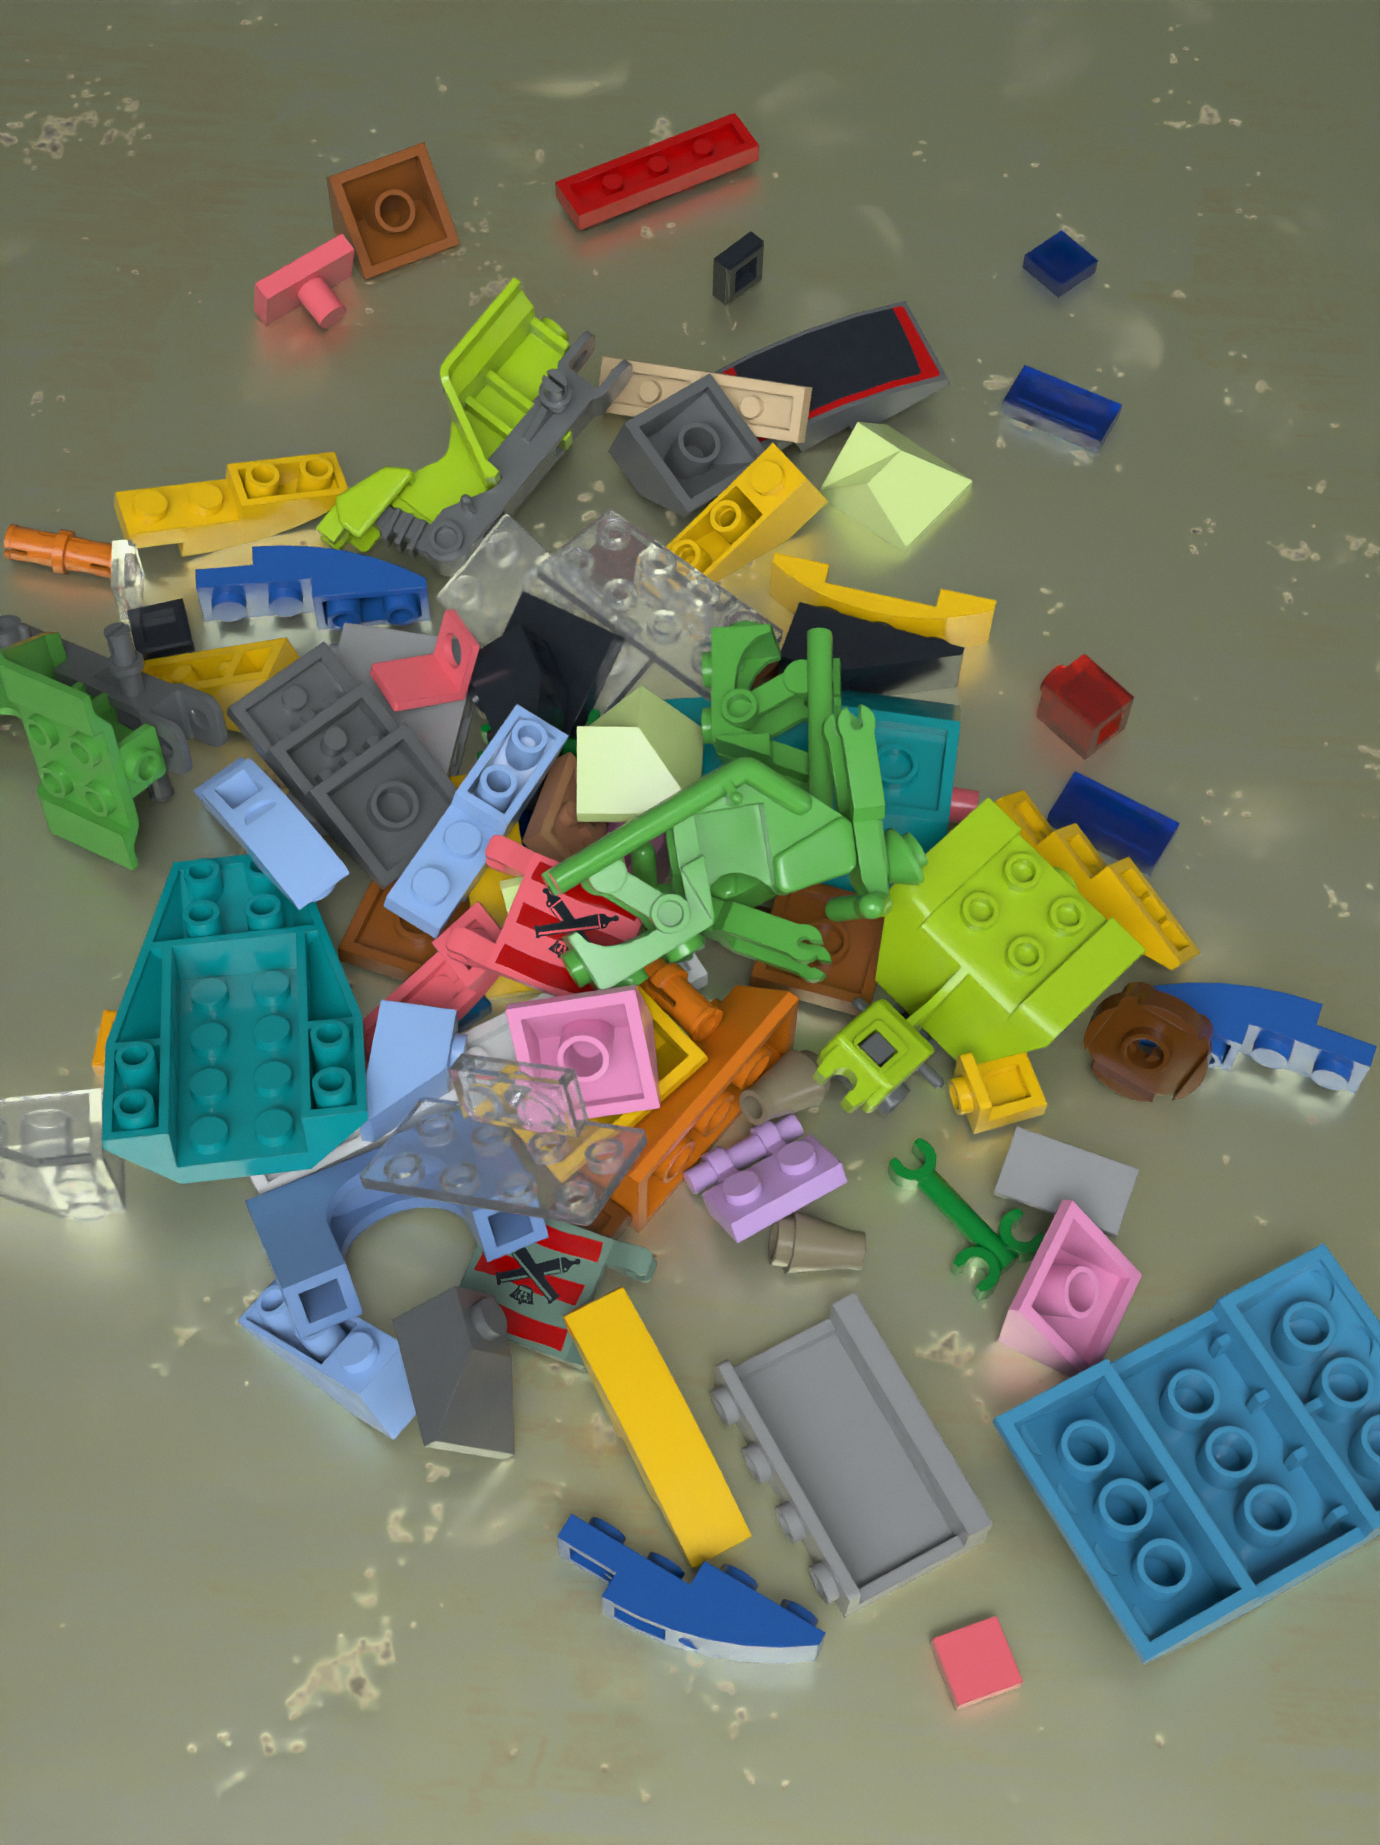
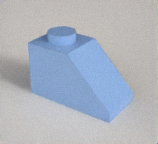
[360,1000,468,1142]

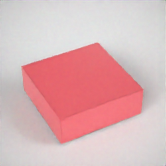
[930,1616,1023,1711]

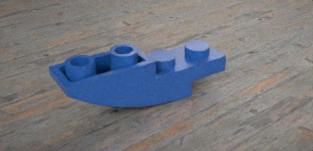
[195,545,431,631]
[1139,982,1377,1093]
[557,1514,826,1664]

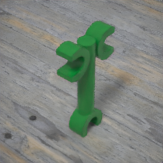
[888,1138,1045,1301]

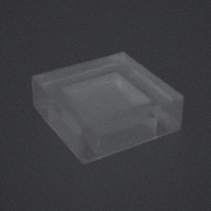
[111,540,144,620]

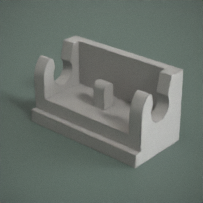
[993,1126,1139,1238]

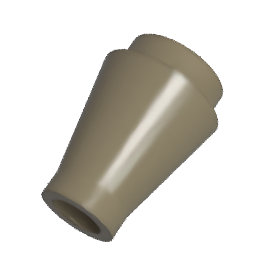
[739,1050,831,1125]
[768,1211,866,1274]

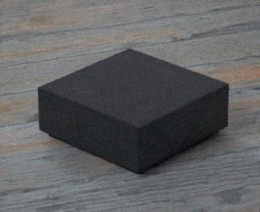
[712,231,764,305]
[127,598,195,661]

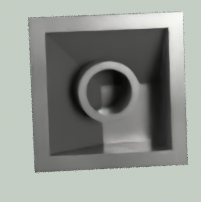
[608,374,765,517]
[392,1286,515,1460]

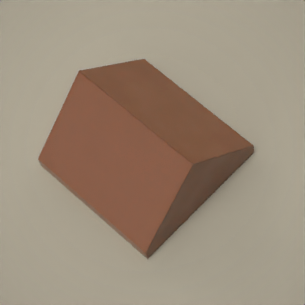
[326,142,460,280]

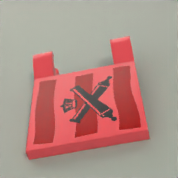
[446,835,642,997]

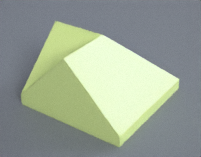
[820,422,973,554]
[577,685,704,822]

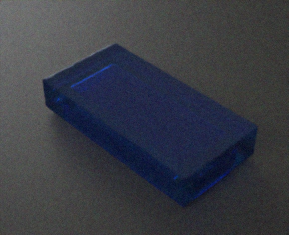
[1000,365,1122,454]
[1047,771,1180,877]

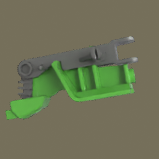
[0,615,228,871]

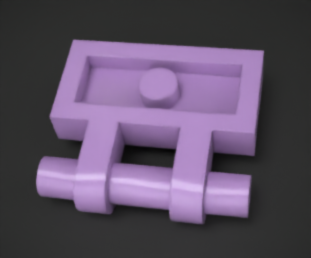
[683,1114,847,1243]

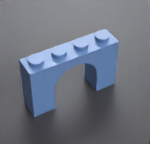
[245,1105,549,1339]

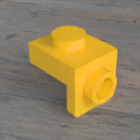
[948,1052,1047,1134]

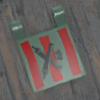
[459,1214,657,1374]

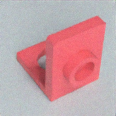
[370,609,480,711]

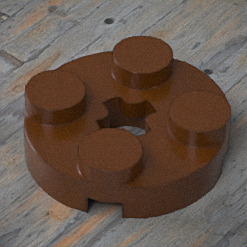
[1083,981,1214,1102]

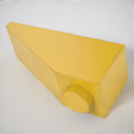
[142,637,300,732]

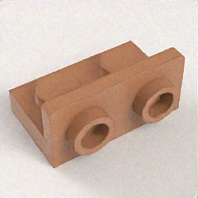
[522,752,608,862]

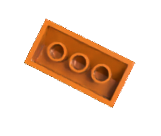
[579,985,799,1233]

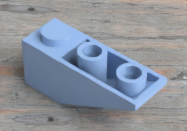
[237,1279,416,1440]

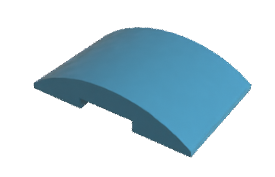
[992,1243,1380,1664]

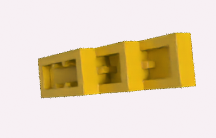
[994,790,1201,971]
[562,1286,752,1569]

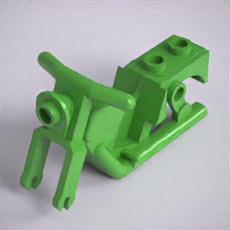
[630,621,842,983]
[541,704,928,991]

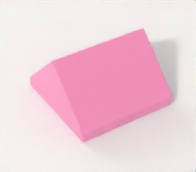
[505,985,661,1127]
[998,1200,1142,1377]

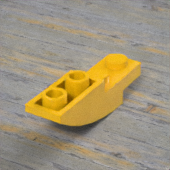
[114,452,348,557]

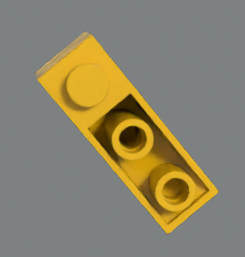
[656,443,828,599]

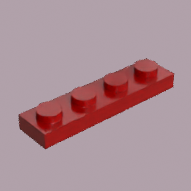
[555,113,760,231]

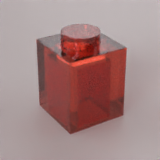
[1036,653,1134,760]

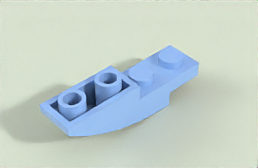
[383,704,568,939]
[193,757,350,910]

